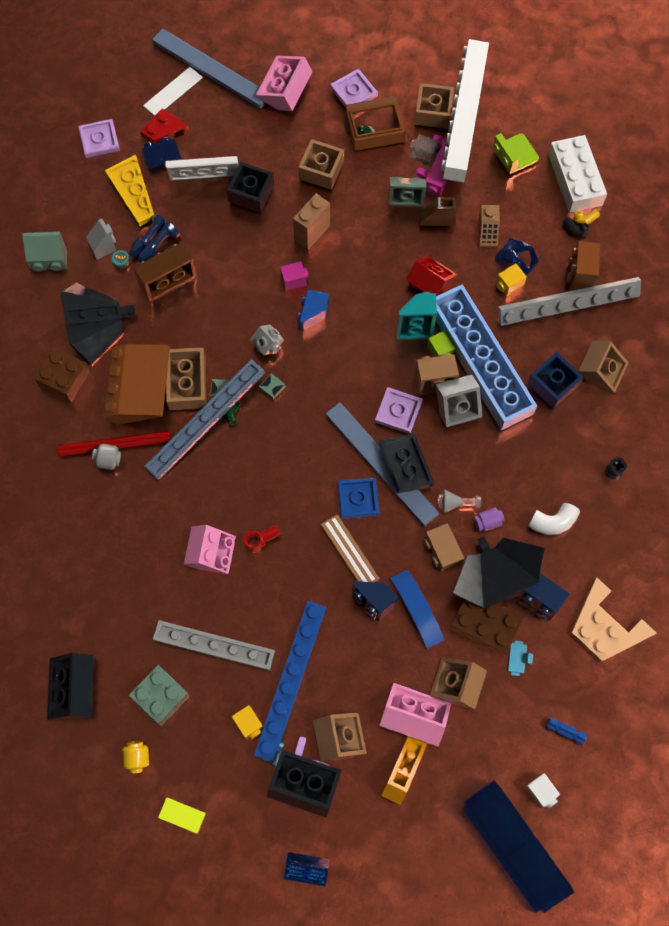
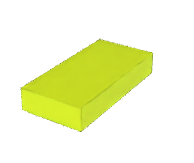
[158,798,206,834]

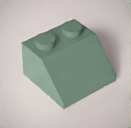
[388,177,426,207]
[23,232,67,272]

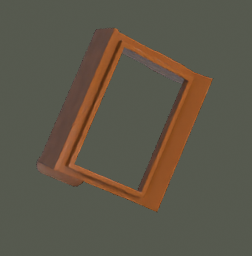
[343,96,408,151]

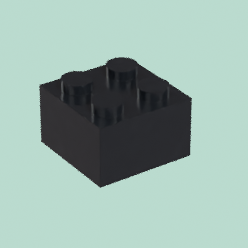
[227,162,274,213]

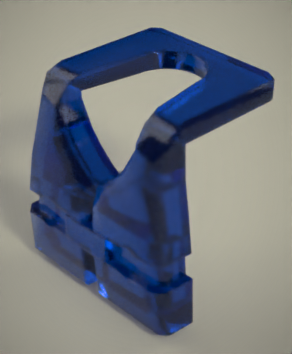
[495,238,539,276]

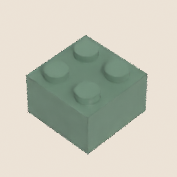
[129,665,190,726]

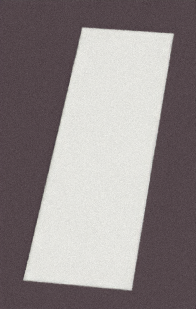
[143,67,203,115]

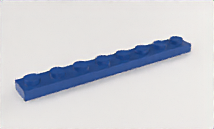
[254,601,326,763]

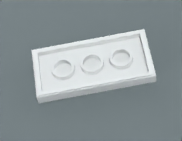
[165,156,239,181]

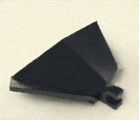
[60,283,135,365]
[453,536,546,609]

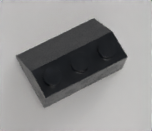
[47,653,94,720]
[267,750,342,818]

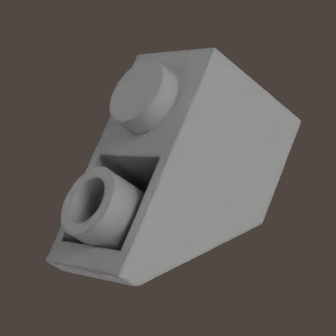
[86,218,116,260]

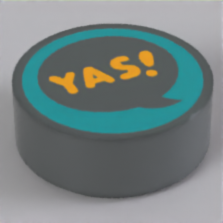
[111,250,130,269]

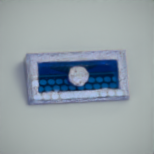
[284,852,330,887]

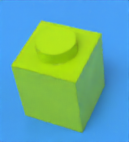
[427,330,456,357]

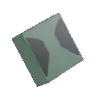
[259,373,286,400]
[210,379,229,399]

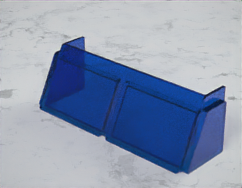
[460,780,574,913]

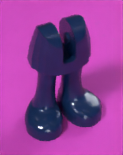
[129,214,181,263]

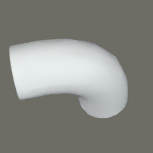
[528,503,580,535]

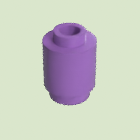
[474,507,504,532]

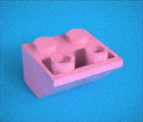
[184,525,236,574]

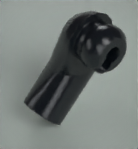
[563,217,590,236]

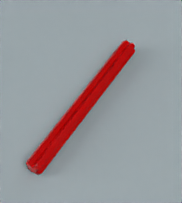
[57,431,171,456]

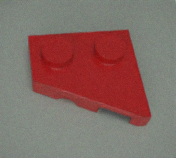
[140,108,189,144]

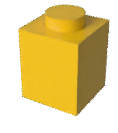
[496,263,527,296]
[232,705,263,740]

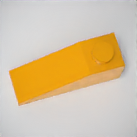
[381,737,427,805]

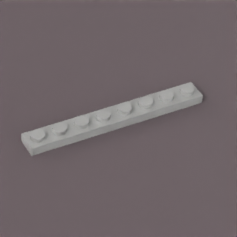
[498,277,641,326]

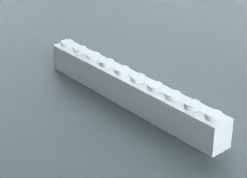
[441,39,489,182]

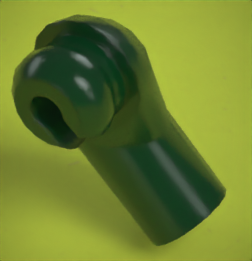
[225,399,241,425]

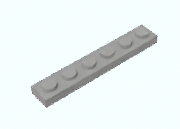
[153,620,275,671]

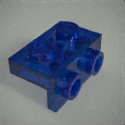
[141,136,182,170]

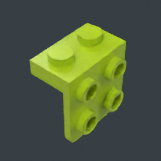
[492,133,539,174]

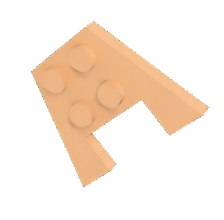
[571,578,657,662]

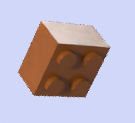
[567,241,601,291]

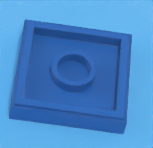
[337,477,380,519]

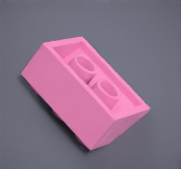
[256,56,313,111]
[379,683,451,747]

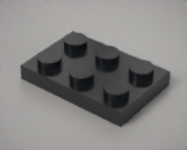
[379,434,434,493]

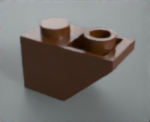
[420,197,456,226]

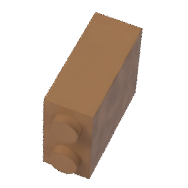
[293,194,330,250]

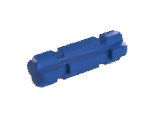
[547,717,587,745]

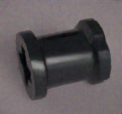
[605,457,627,479]

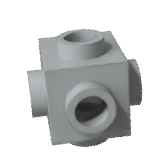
[250,325,284,355]

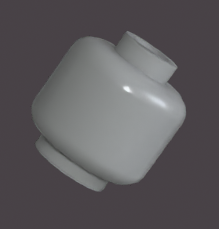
[92,444,121,470]

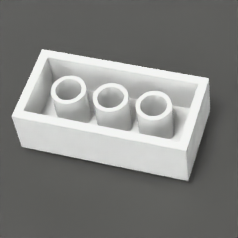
[548,135,607,213]

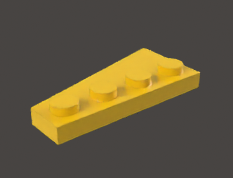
[105,155,154,226]

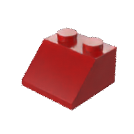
[405,256,457,296]

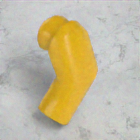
[573,209,600,224]

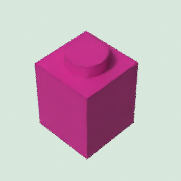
[280,261,309,291]

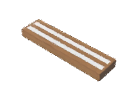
[321,515,380,582]

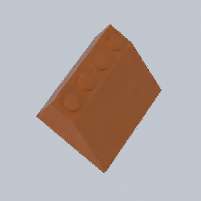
[103,344,170,425]

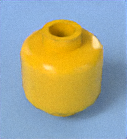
[121,741,149,773]

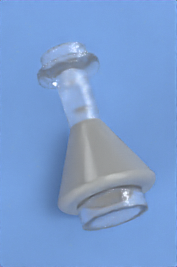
[437,490,481,513]

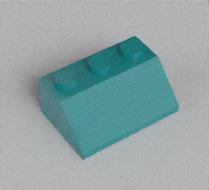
[395,292,437,339]

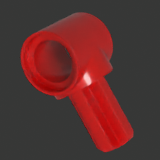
[243,525,281,553]

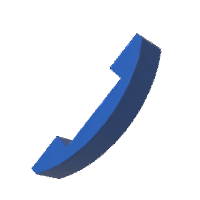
[390,570,445,649]

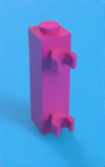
[416,132,452,197]

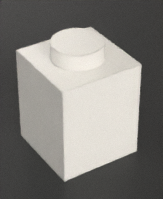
[525,773,560,809]

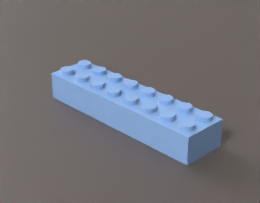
[436,284,537,430]

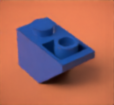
[297,290,329,331]

